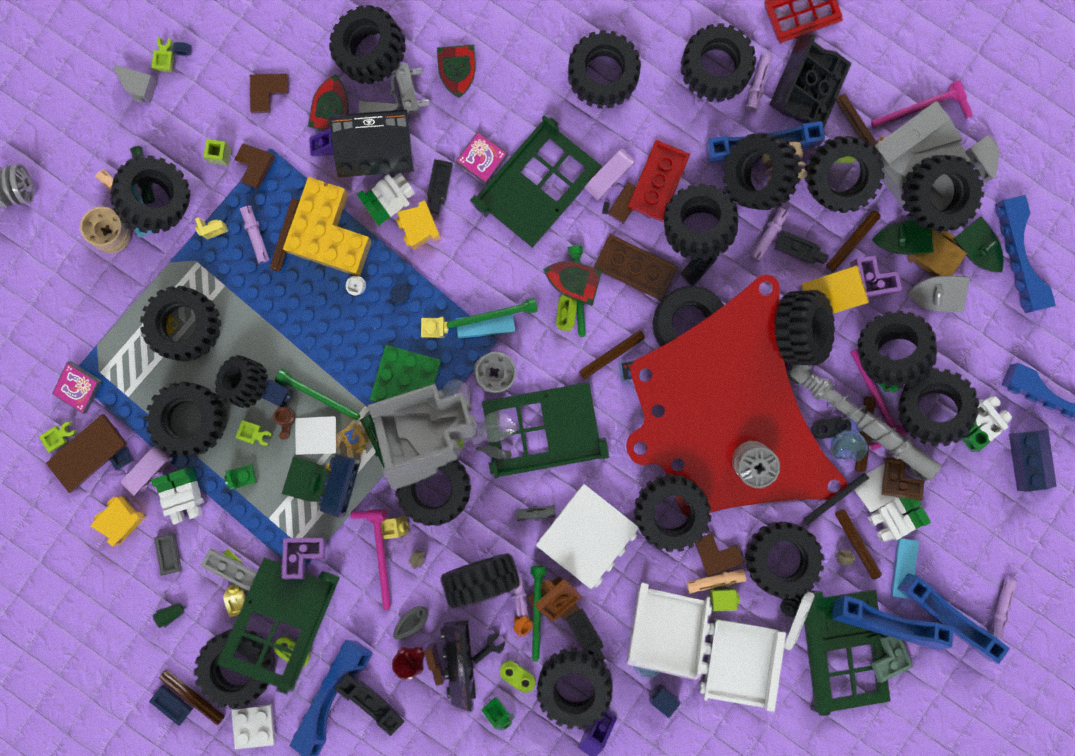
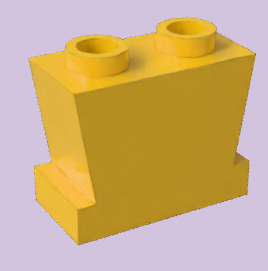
[396,200,441,250]
[90,496,146,547]

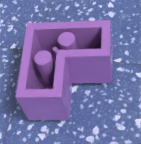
[850,256,902,298]
[282,538,326,579]

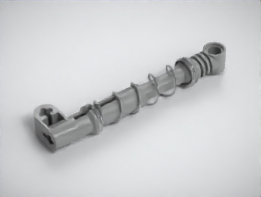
[786,365,942,481]

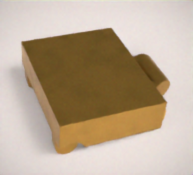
[907,230,967,277]

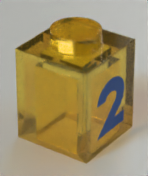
[339,423,370,454]

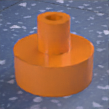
[513,616,533,637]

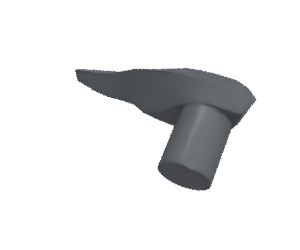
[476,445,512,459]

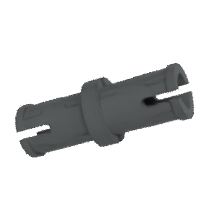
[516,505,556,521]

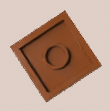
[534,579,582,622]

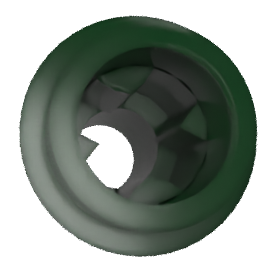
[153,603,185,628]

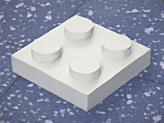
[232,704,276,749]

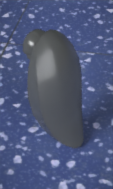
[393,606,429,640]

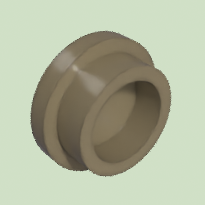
[835,549,856,565]
[408,550,426,569]

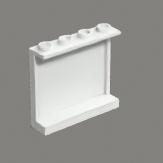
[536,483,639,589]
[626,583,712,680]
[699,618,786,712]

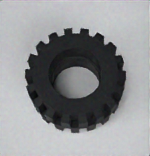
[215,355,268,408]

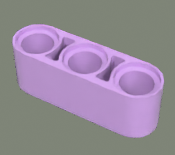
[585,149,636,201]
[121,445,173,497]

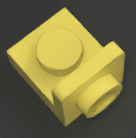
[195,217,229,240]
[421,317,448,338]
[381,515,409,539]
[223,584,246,617]

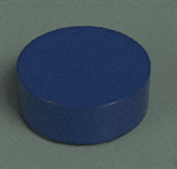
[172,42,192,56]
[390,284,410,304]

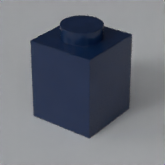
[261,379,293,407]
[649,684,681,718]

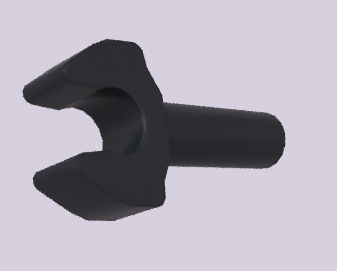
[472,633,506,664]

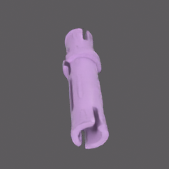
[745,54,772,112]
[239,206,270,264]
[749,207,790,262]
[990,578,1018,638]

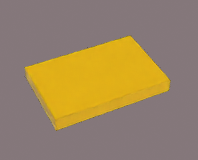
[801,266,869,314]

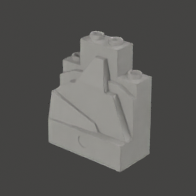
[873,101,971,212]
[367,384,477,490]

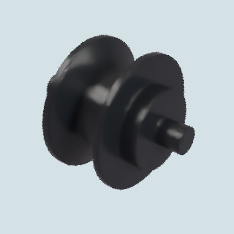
[780,596,801,617]

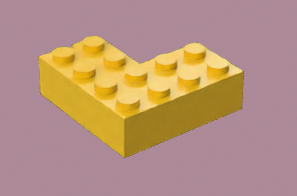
[283,177,372,276]

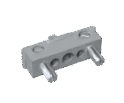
[389,63,430,116]

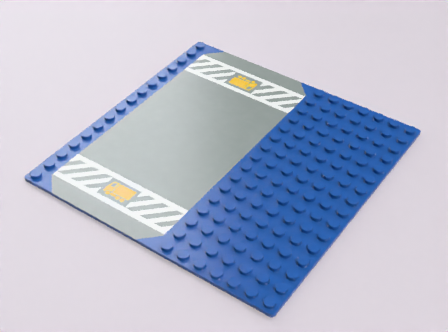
[79,149,497,567]

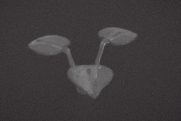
[442,380,518,463]

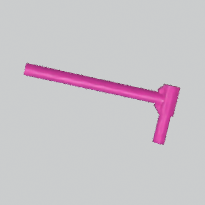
[871,80,973,128]
[850,349,908,451]
[350,509,391,609]

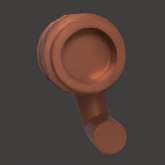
[273,407,296,440]

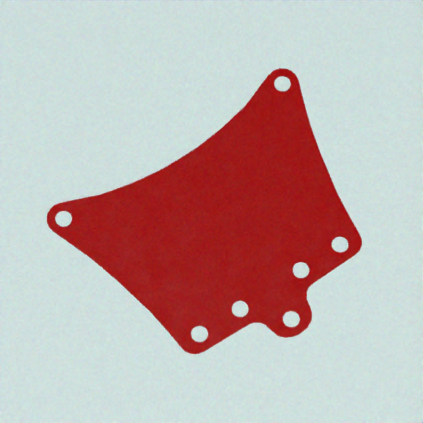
[626,274,847,517]

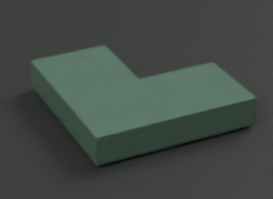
[871,635,913,683]

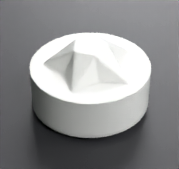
[346,276,366,295]

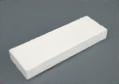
[784,591,815,651]

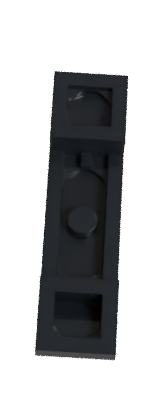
[334,673,404,736]

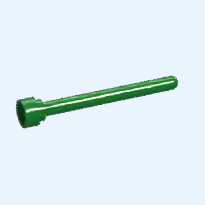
[567,245,586,337]
[447,297,537,329]
[275,368,360,420]
[531,566,546,661]

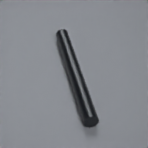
[803,472,869,525]

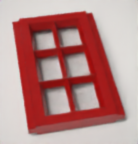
[764,0,843,44]

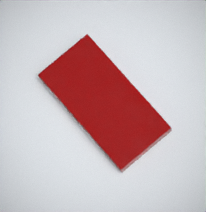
[627,140,690,222]

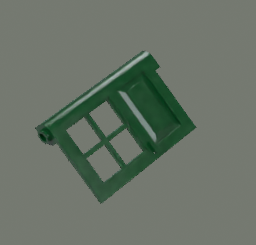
[470,115,602,248]
[482,382,609,479]
[217,557,340,695]
[796,589,891,716]

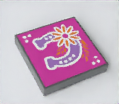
[455,132,508,184]
[52,361,102,414]

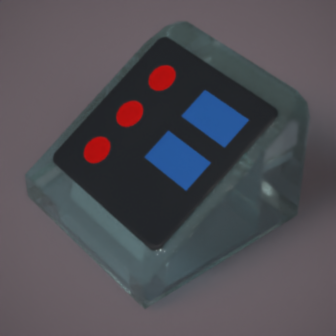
[619,360,641,382]

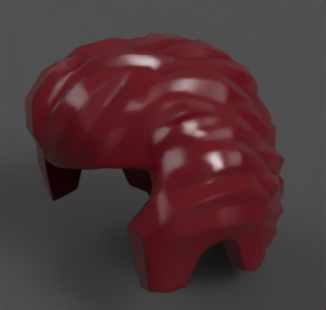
[392,647,425,679]

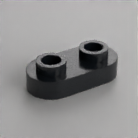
[811,417,851,439]

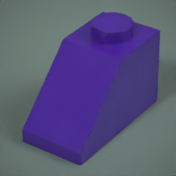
[309,128,334,156]
[577,712,617,756]

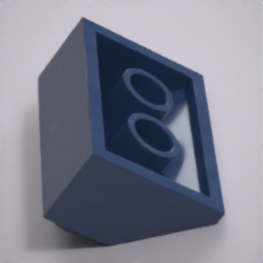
[1009,429,1057,492]
[318,454,361,518]

